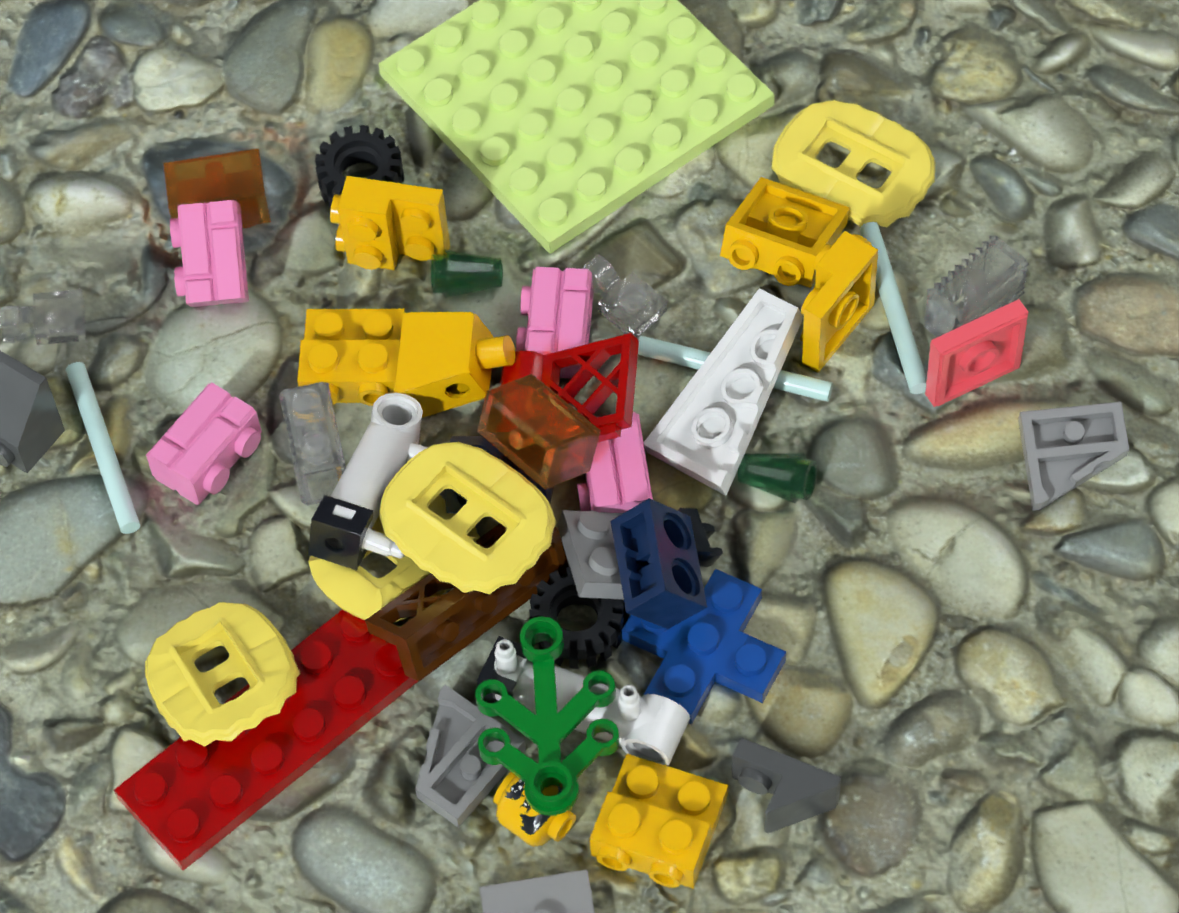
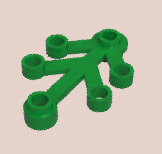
[475,617,620,816]

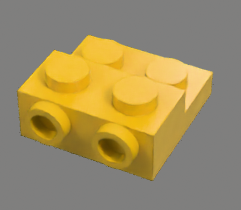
[330,176,450,270]
[720,177,851,288]
[800,231,878,373]
[297,309,405,406]
[590,753,728,889]

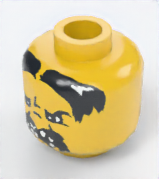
[493,772,576,847]

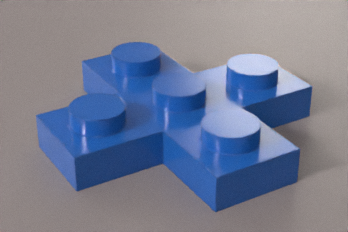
[621,569,786,725]

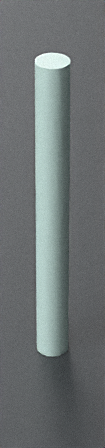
[860,222,927,394]
[638,335,833,402]
[66,362,140,534]

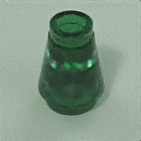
[430,249,503,298]
[738,453,817,503]

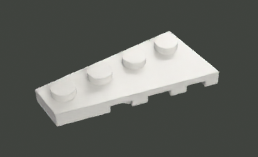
[644,288,803,496]

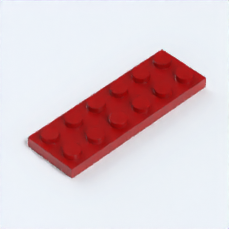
[114,609,418,871]

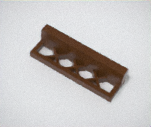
[365,524,569,682]

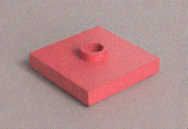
[925,299,1029,407]

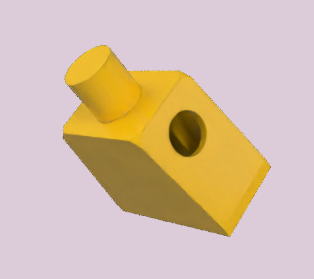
[394,312,515,418]

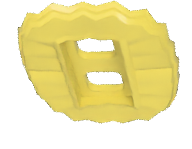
[771,100,936,227]
[379,442,557,594]
[308,494,480,622]
[145,602,300,747]

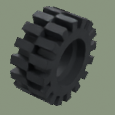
[315,125,405,208]
[529,567,625,669]

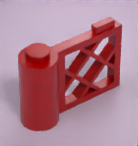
[495,333,639,446]

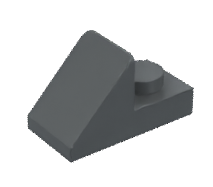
[732,737,841,833]

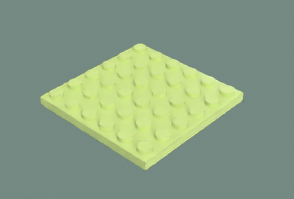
[378,0,775,254]

